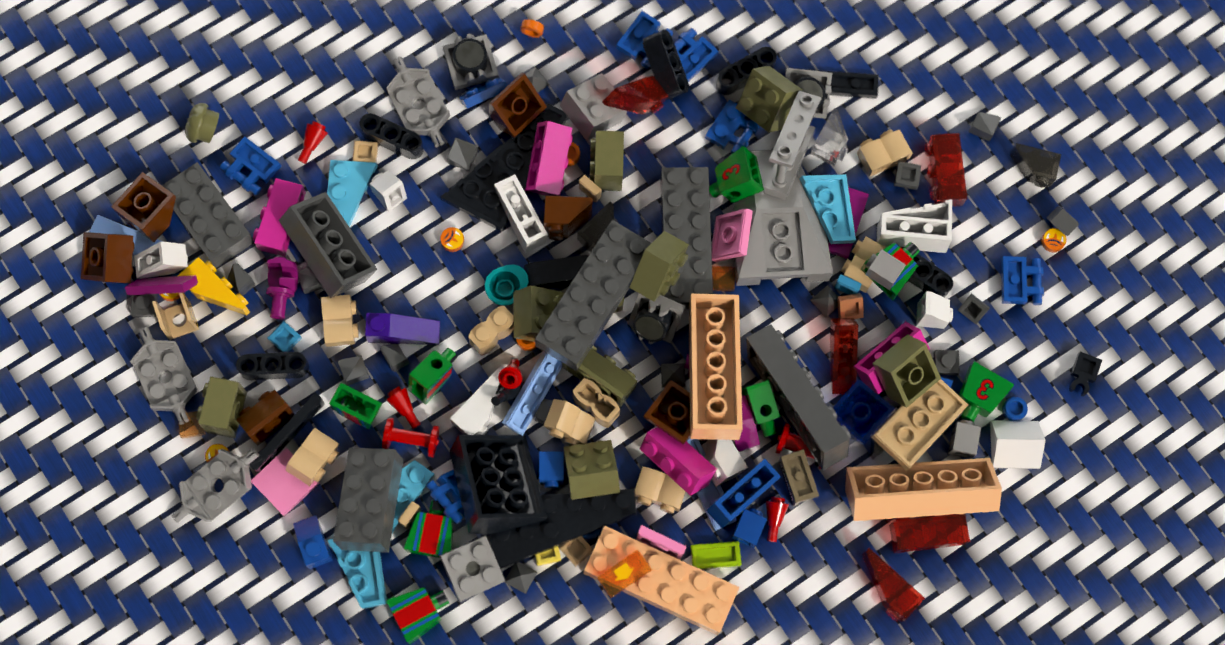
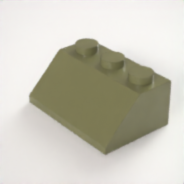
[562,345,637,408]

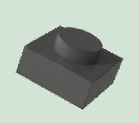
[894,161,921,190]
[131,294,158,318]
[934,350,960,376]

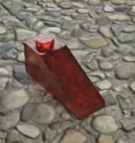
[602,75,669,115]
[830,318,859,394]
[862,548,925,622]

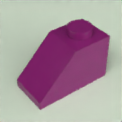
[732,395,760,452]

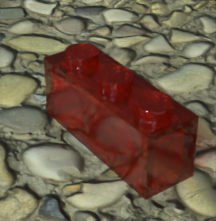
[925,133,967,207]
[889,513,970,554]

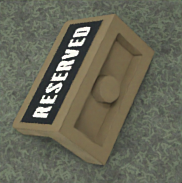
[778,449,819,507]

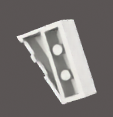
[877,199,952,253]

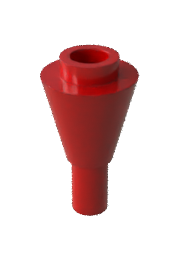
[298,121,328,164]
[498,359,522,389]
[386,386,421,429]
[765,497,789,542]

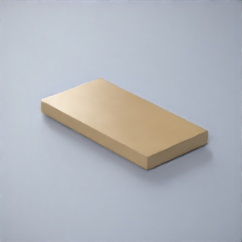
[871,379,968,471]

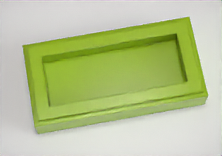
[690,541,742,570]

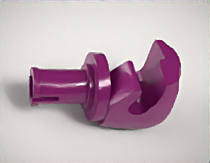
[266,257,299,320]

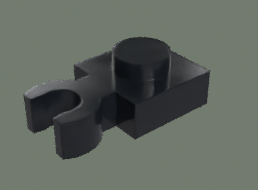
[1069,351,1102,397]

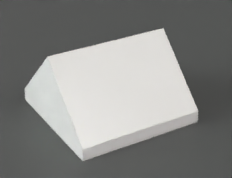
[990,420,1045,469]

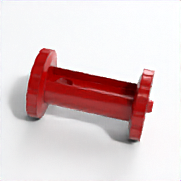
[382,417,439,458]
[775,423,821,469]

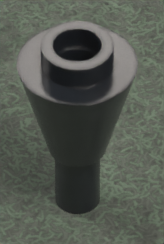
[491,384,522,406]

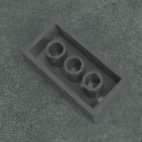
[162,162,254,268]
[279,192,377,298]
[333,448,403,553]

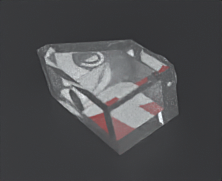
[810,108,849,166]

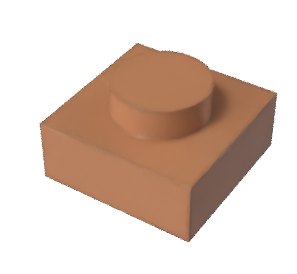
[838,293,864,321]

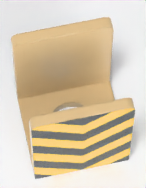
[152,293,200,340]

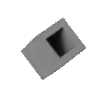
[865,249,906,290]
[948,420,981,459]

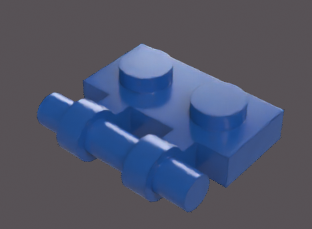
[616,11,673,68]
[674,28,719,82]
[459,78,508,109]
[705,99,759,154]
[220,136,282,195]
[1001,256,1044,306]
[426,469,465,524]

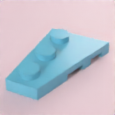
[327,160,378,227]
[800,174,856,244]
[392,460,435,533]
[327,539,387,609]

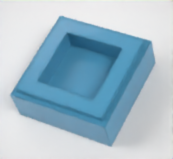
[834,274,862,295]
[267,321,302,352]

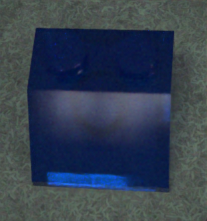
[832,379,896,445]

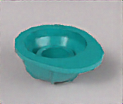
[485,264,529,306]

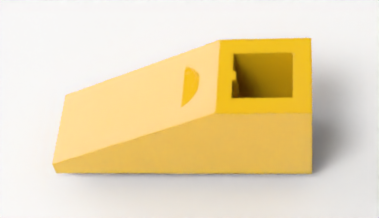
[178,257,250,315]

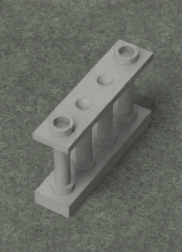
[764,91,821,200]

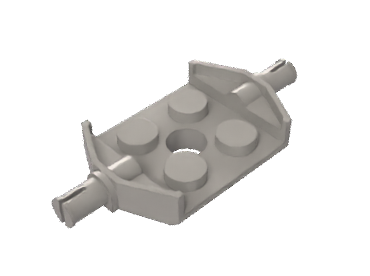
[386,57,450,147]
[130,327,197,425]
[171,448,259,523]

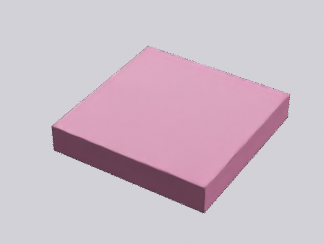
[711,208,753,262]
[251,448,320,516]
[636,526,686,560]

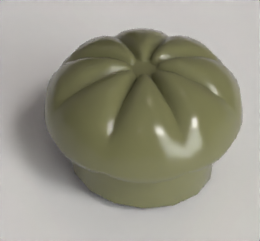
[185,103,219,143]

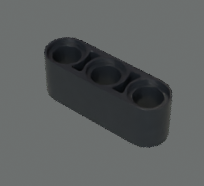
[643,30,689,100]
[716,47,777,96]
[359,113,424,160]
[900,247,953,298]
[524,255,589,289]
[236,352,309,380]

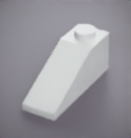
[494,175,548,253]
[450,367,502,435]

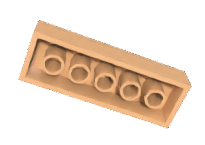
[689,294,742,440]
[845,458,1002,521]
[584,526,740,635]

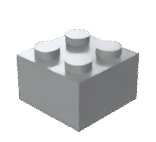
[560,73,629,141]

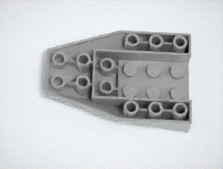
[732,150,833,286]

